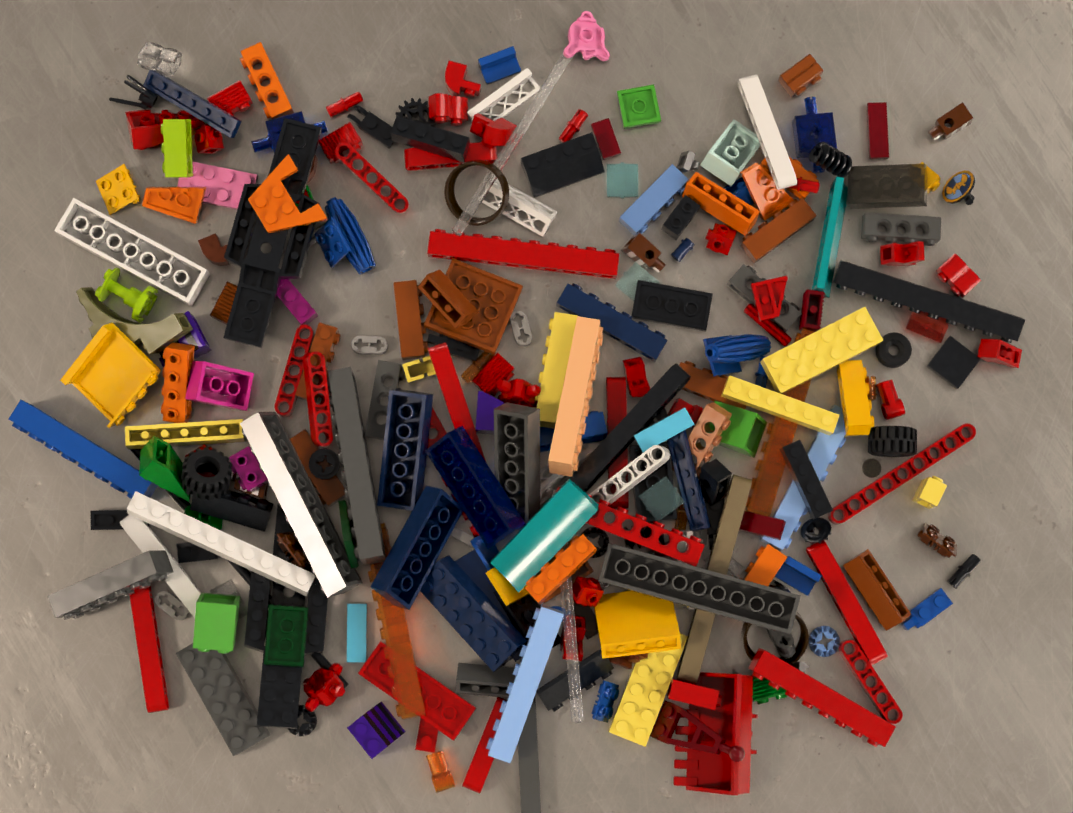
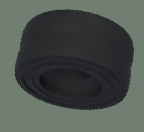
[875,332,912,368]

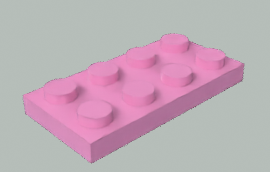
[177,162,258,210]

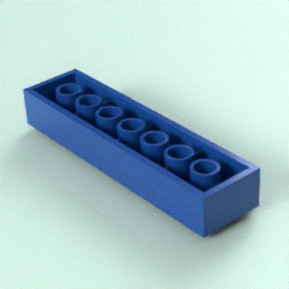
[9,400,158,499]

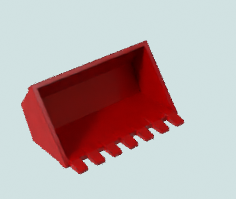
[673,672,758,795]

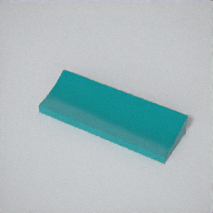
[812,177,849,298]
[490,479,599,593]

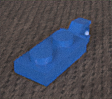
[901,588,953,630]

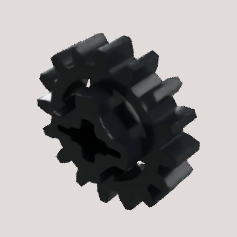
[395,98,436,126]

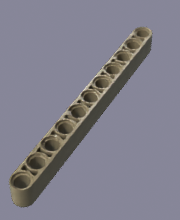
[676,474,752,685]

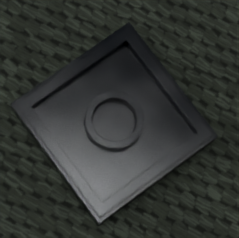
[927,336,980,389]

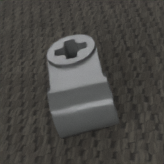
[767,629,795,658]

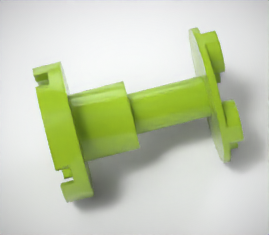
[95,267,158,323]

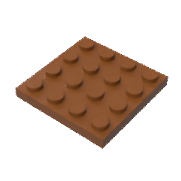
[424,258,523,355]

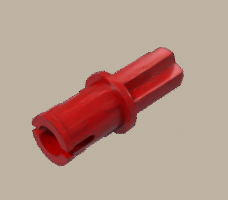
[326,92,363,118]
[559,109,588,143]
[788,177,820,193]

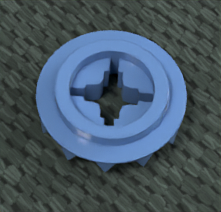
[809,626,840,657]

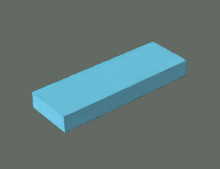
[633,407,695,453]
[347,604,367,662]

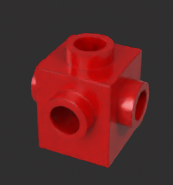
[194,124,224,154]
[705,223,737,255]
[569,576,604,607]

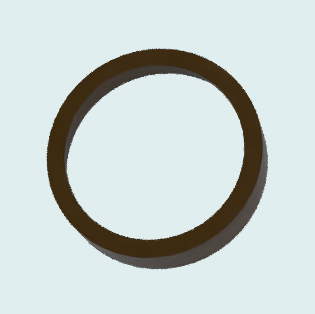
[444,160,509,226]
[741,612,809,665]

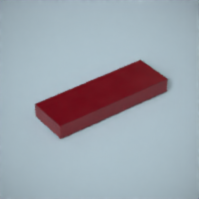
[867,102,889,159]
[739,511,786,540]

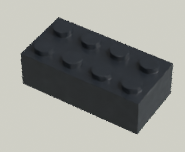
[629,442,677,523]

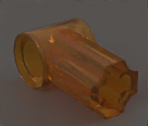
[426,750,455,793]

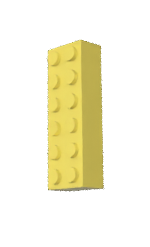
[760,307,884,394]
[608,633,688,747]

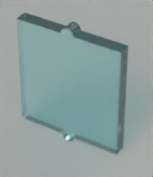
[607,162,638,199]
[615,262,661,301]
[638,476,685,522]

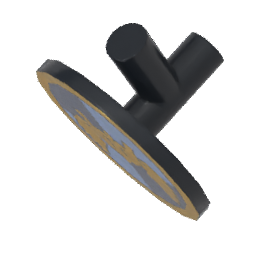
[942,170,975,205]

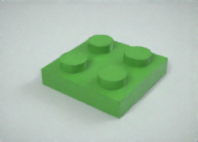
[617,84,661,129]

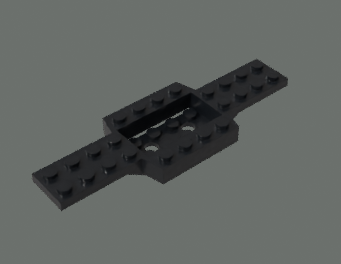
[223,118,322,348]
[244,504,328,729]

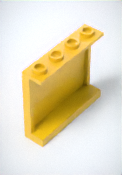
[60,322,161,428]
[594,591,681,659]

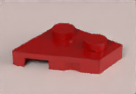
[751,275,788,322]

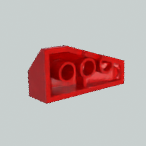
[125,110,205,150]

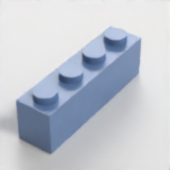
[619,164,689,235]

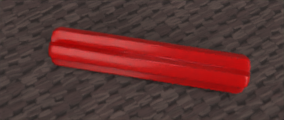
[744,303,792,346]

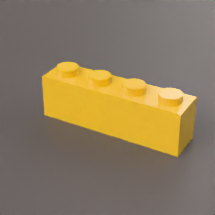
[837,360,874,436]

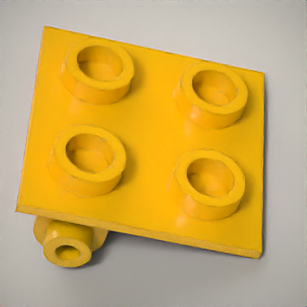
[96,164,140,215]

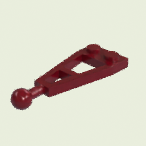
[650,700,745,762]

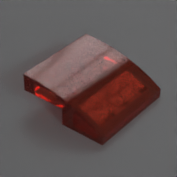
[906,311,949,343]

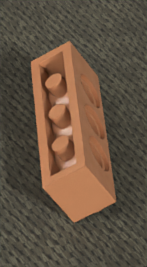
[672,402,732,479]

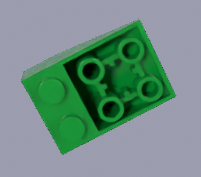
[139,436,190,501]

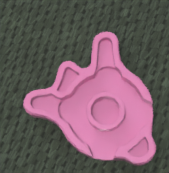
[563,11,610,61]

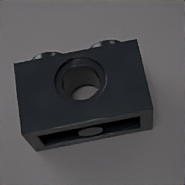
[661,195,700,240]
[699,459,732,506]

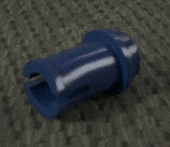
[671,238,694,262]

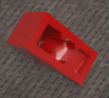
[977,339,1022,368]

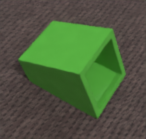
[709,401,767,458]
[193,592,240,654]

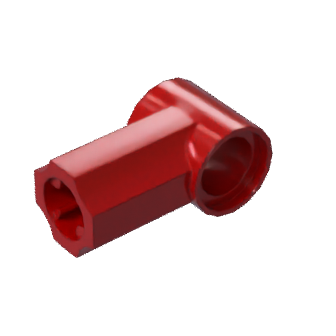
[876,380,905,420]

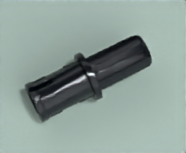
[947,554,981,589]

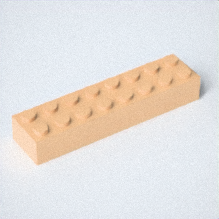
[548,316,604,477]

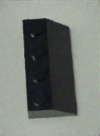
[521,132,605,198]
[536,649,614,712]

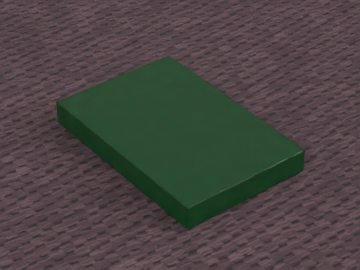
[338,500,359,569]
[264,605,309,667]

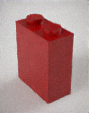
[667,679,722,710]

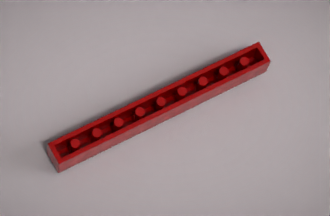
[427,229,620,279]

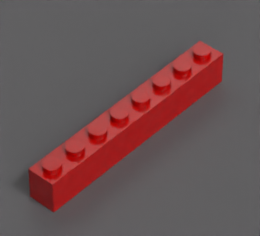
[748,648,896,748]

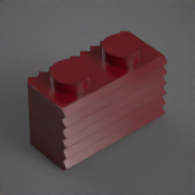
[799,289,825,333]

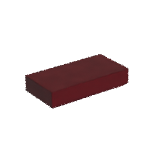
[591,118,621,160]

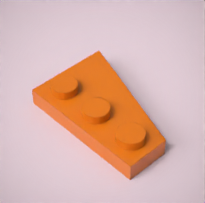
[740,163,794,221]
[142,187,206,224]

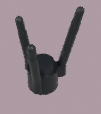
[109,75,158,110]

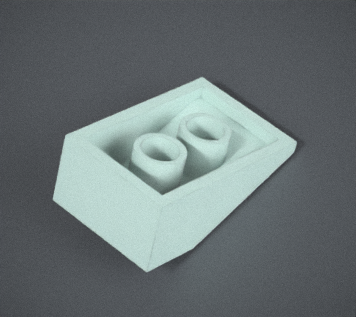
[700,119,760,186]

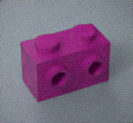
[229,446,268,493]

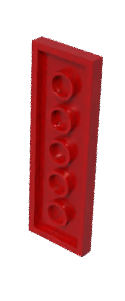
[358,641,477,741]

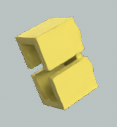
[402,356,436,383]
[912,476,947,509]

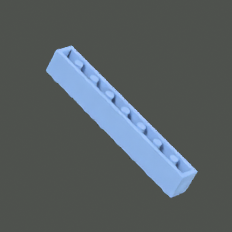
[760,404,846,551]
[486,604,564,763]

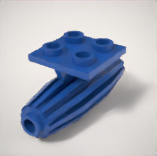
[314,197,376,274]
[703,334,771,376]

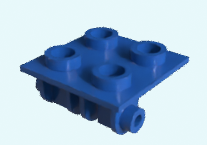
[591,680,619,723]

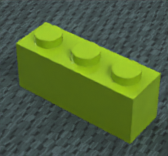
[161,119,193,177]

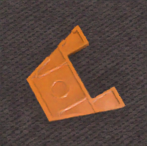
[248,155,328,233]

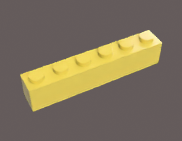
[533,312,577,429]
[721,375,840,436]
[125,419,245,449]

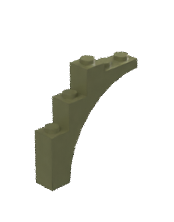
[76,287,193,354]

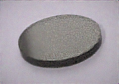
[862,459,881,478]

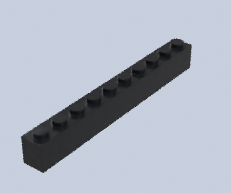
[833,260,1025,343]

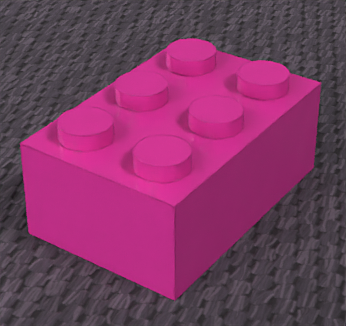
[185,361,254,411]

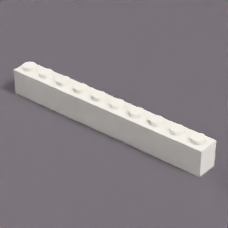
[127,491,315,596]

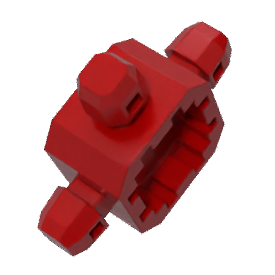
[497,379,541,408]
[303,663,345,712]

